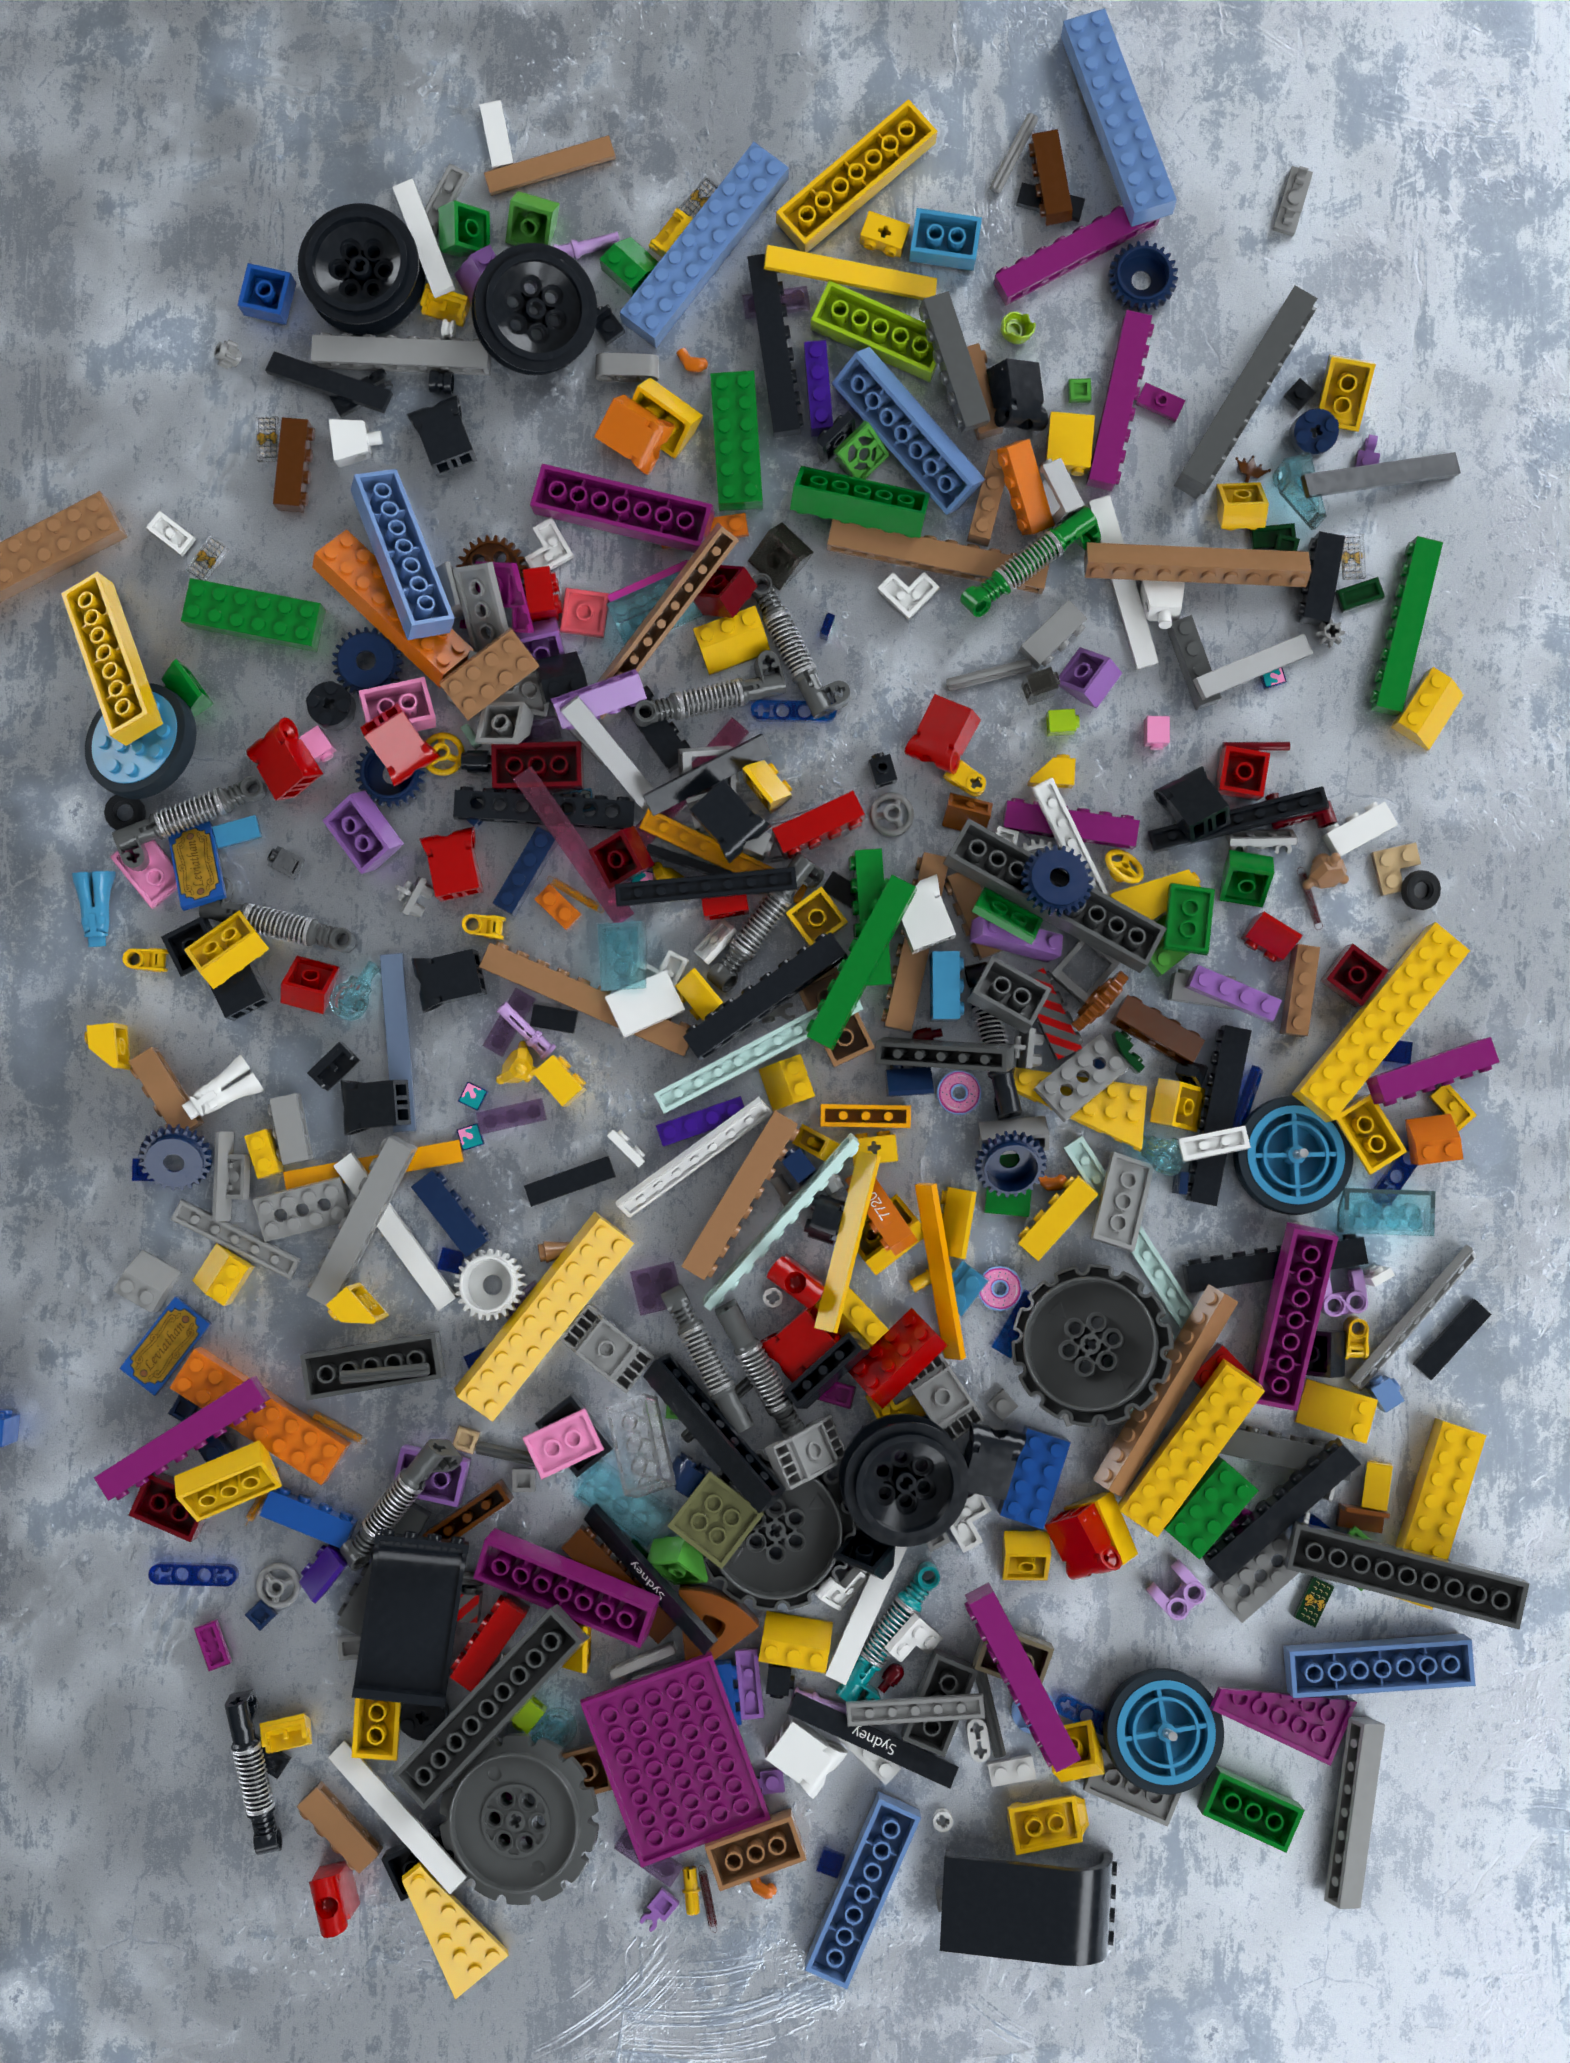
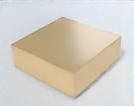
[453,1425,481,1455]

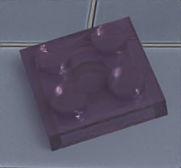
[630,1261,680,1316]

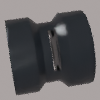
[428,370,454,394]

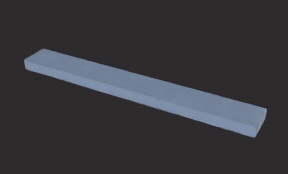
[380,953,417,1133]

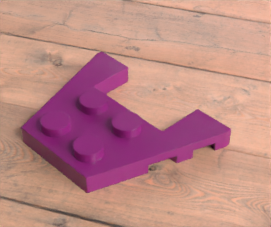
[460,561,534,633]

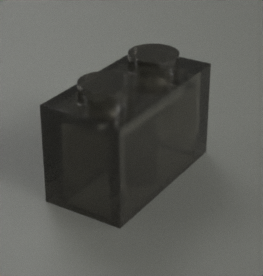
[1021,667,1060,706]

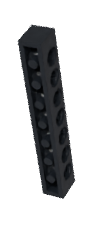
[453,786,635,830]

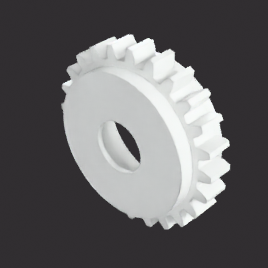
[454,1249,526,1321]

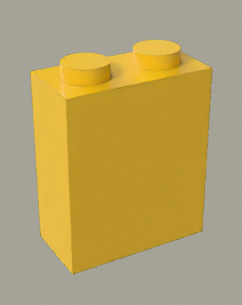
[1045,411,1095,476]

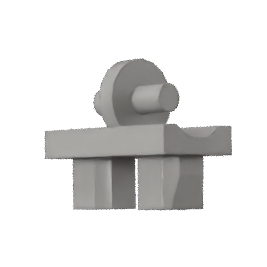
[395,876,434,918]
[1008,1028,1044,1069]

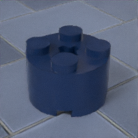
[1289,408,1339,457]
[663,1451,711,1498]

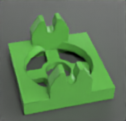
[834,421,890,479]

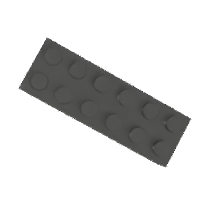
[300,1331,446,1400]

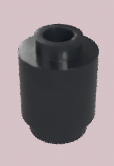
[461,750,492,773]

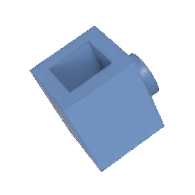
[1365,1375,1405,1413]

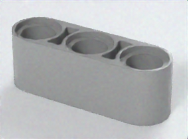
[595,353,659,382]

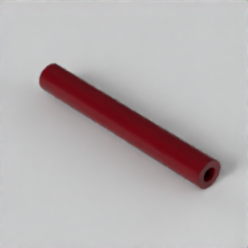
[1222,742,1290,751]

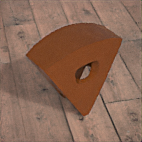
[679,1584,759,1661]

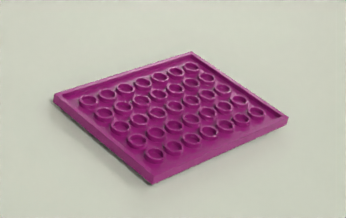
[580,1652,771,1868]

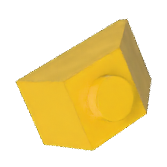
[1027,754,1076,789]
[792,1124,840,1161]

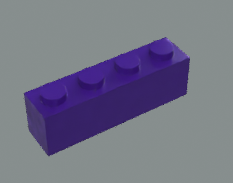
[804,340,833,437]
[656,1096,745,1147]

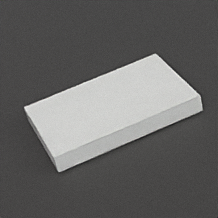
[605,970,685,1038]

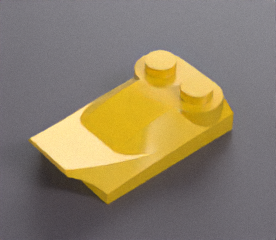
[1007,1794,1089,1855]

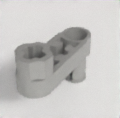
[770,1174,845,1206]

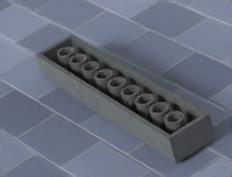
[1174,285,1318,499]
[943,818,1167,973]
[1284,1521,1529,1630]
[392,1604,589,1810]

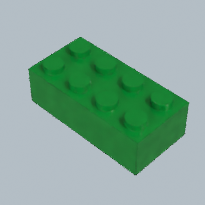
[1164,1456,1259,1560]
[1197,1765,1305,1853]

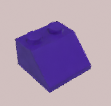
[299,1544,348,1604]

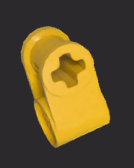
[943,760,986,797]
[462,914,506,940]
[122,948,169,972]
[1343,1316,1369,1360]

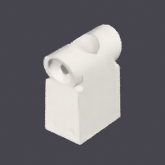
[900,874,956,955]
[764,1715,848,1799]

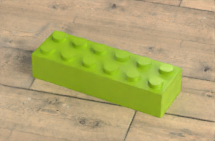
[810,280,939,383]

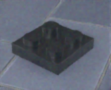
[817,411,856,464]

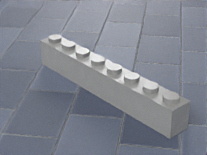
[311,332,491,376]
[307,1135,418,1306]
[1324,1717,1385,1909]

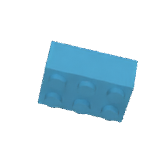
[909,208,982,271]
[929,951,964,1022]

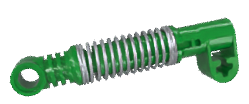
[960,506,1101,617]

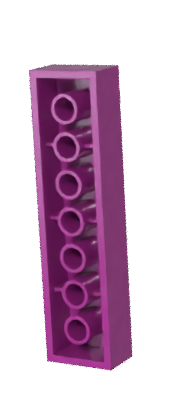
[530,464,715,553]
[1252,1222,1339,1411]
[473,1528,661,1648]
[964,1582,1081,1773]

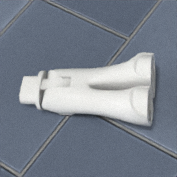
[182,1055,264,1120]

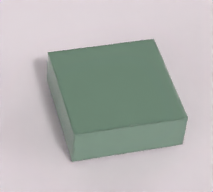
[460,723,481,750]

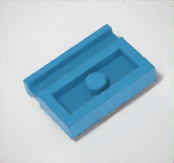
[952,1261,989,1317]

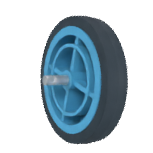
[85,683,197,799]
[1233,1096,1353,1215]
[1103,1668,1224,1795]

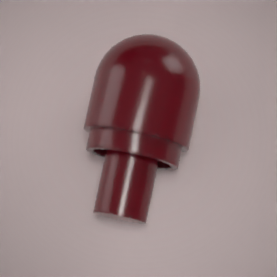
[912,1027,943,1040]
[877,1663,904,1694]

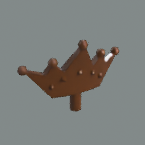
[1235,455,1271,483]

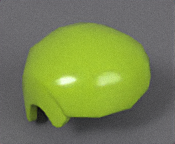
[1000,311,1036,345]

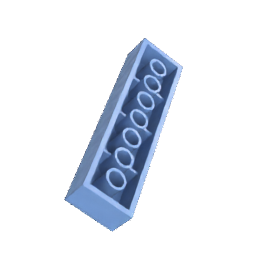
[832,347,985,515]
[351,469,455,640]
[1283,1634,1476,1698]
[805,1791,921,1989]

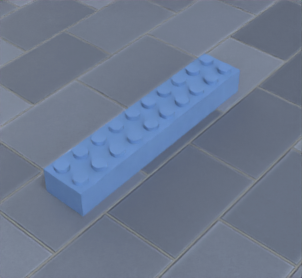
[1061,8,1177,227]
[620,142,789,348]

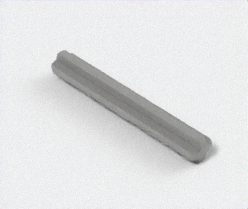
[990,113,1038,194]
[946,658,1032,691]

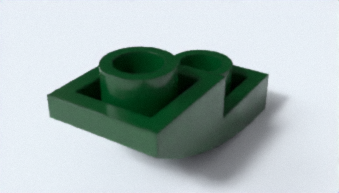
[1111,1030,1145,1074]

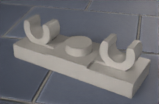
[1273,166,1313,236]
[1226,829,1297,854]

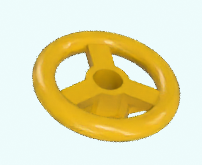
[425,732,465,776]
[1105,849,1144,884]

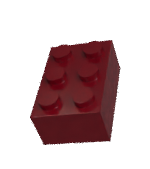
[128,1472,206,1542]

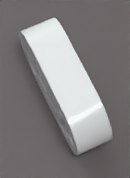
[966,1719,991,1762]

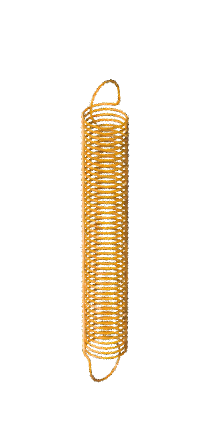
[547,876,604,913]
[308,1410,367,1444]
[246,1467,279,1525]

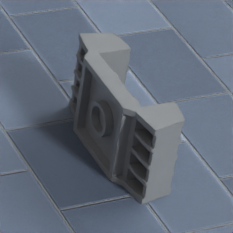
[560,1304,655,1394]
[908,1353,985,1441]
[764,1415,845,1491]

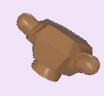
[1302,853,1349,890]

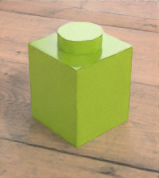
[1046,709,1080,737]
[511,1696,547,1734]

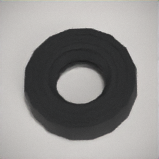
[104,795,146,830]
[1401,870,1441,910]

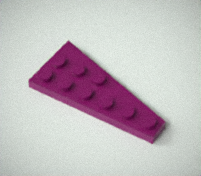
[1209,1687,1357,1766]

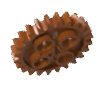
[1071,971,1129,1031]

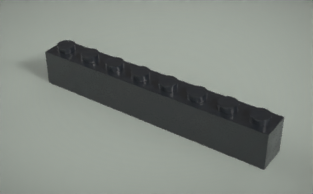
[747,254,804,438]
[683,932,848,1061]
[1184,1025,1252,1206]
[1182,1233,1368,1293]
[643,1353,786,1513]
[1203,1437,1361,1583]

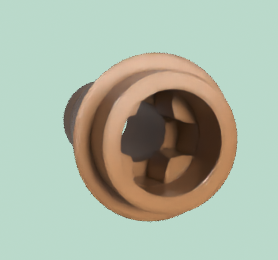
[538,1241,570,1263]

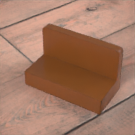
[942,792,993,831]
[1335,1503,1390,1534]

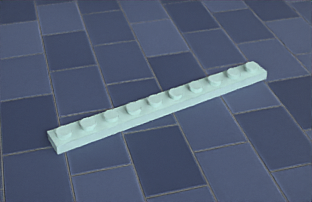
[654,1001,864,1114]
[703,1133,860,1311]
[1063,1136,1194,1330]

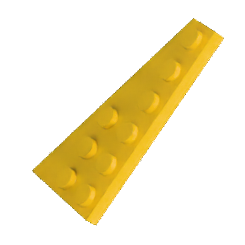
[1013,1067,1147,1152]
[402,1862,509,2000]

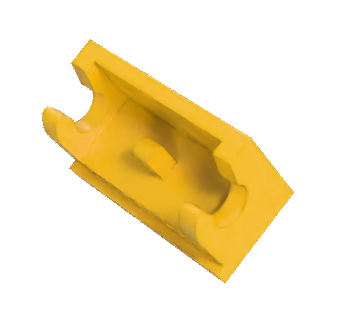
[649,208,693,258]
[420,283,471,327]
[1361,1460,1393,1512]
[259,1713,312,1754]

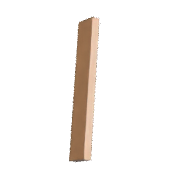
[484,135,616,196]

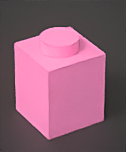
[1144,716,1170,750]
[299,725,337,763]

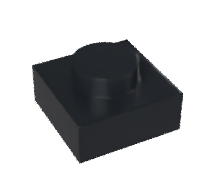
[1283,378,1316,411]

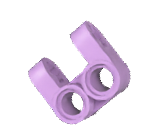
[1321,1268,1368,1317]
[1145,1559,1206,1620]

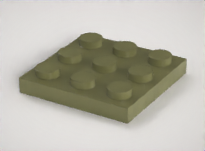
[667,1470,764,1569]

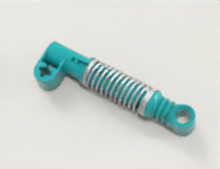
[835,1561,940,1702]

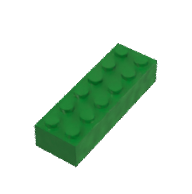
[710,370,763,511]
[790,466,930,538]
[181,578,326,652]
[848,848,892,986]

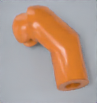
[676,348,708,372]
[1039,1174,1067,1191]
[750,1877,777,1899]

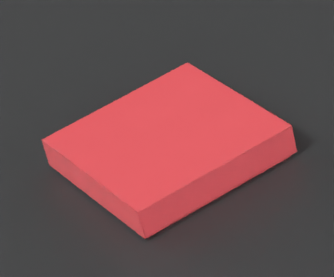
[560,588,609,638]

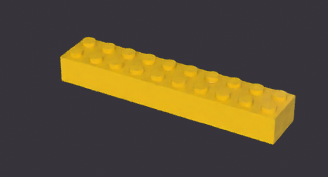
[1291,922,1470,1123]
[454,1211,634,1422]

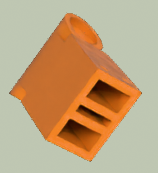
[594,394,675,475]

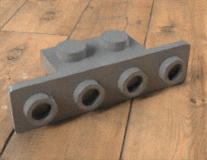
[212,1131,251,1222]

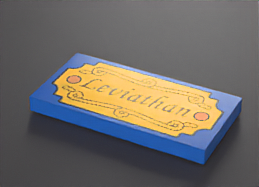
[168,821,227,911]
[119,1296,212,1396]

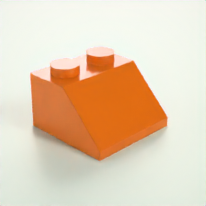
[1405,1114,1463,1165]

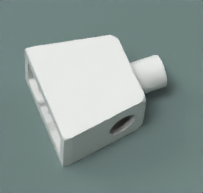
[329,419,383,468]
[1139,580,1185,629]

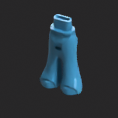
[72,871,116,947]

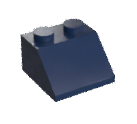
[885,1065,934,1097]

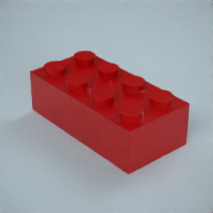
[772,790,865,860]
[848,1308,948,1409]
[450,1593,530,1692]

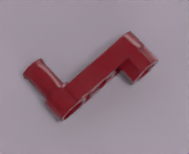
[1265,793,1337,829]

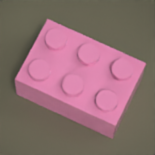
[359,677,436,731]

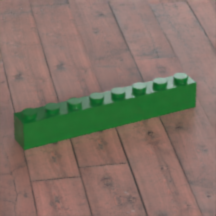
[1369,536,1443,717]
[806,875,917,1050]

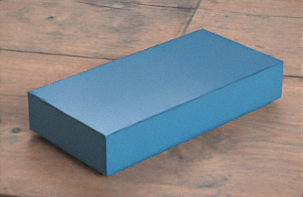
[212,815,262,849]

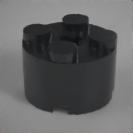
[306,681,356,731]
[804,1194,845,1245]
[400,1701,449,1741]

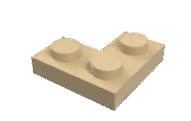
[1371,842,1421,896]

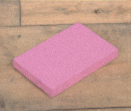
[110,840,177,909]
[523,1408,604,1480]

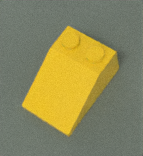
[1318,354,1376,432]
[742,760,792,814]
[1294,1378,1378,1444]

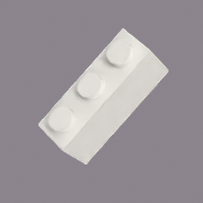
[1322,802,1398,857]

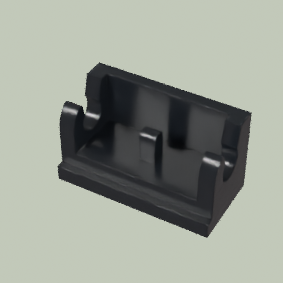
[307,1042,360,1091]

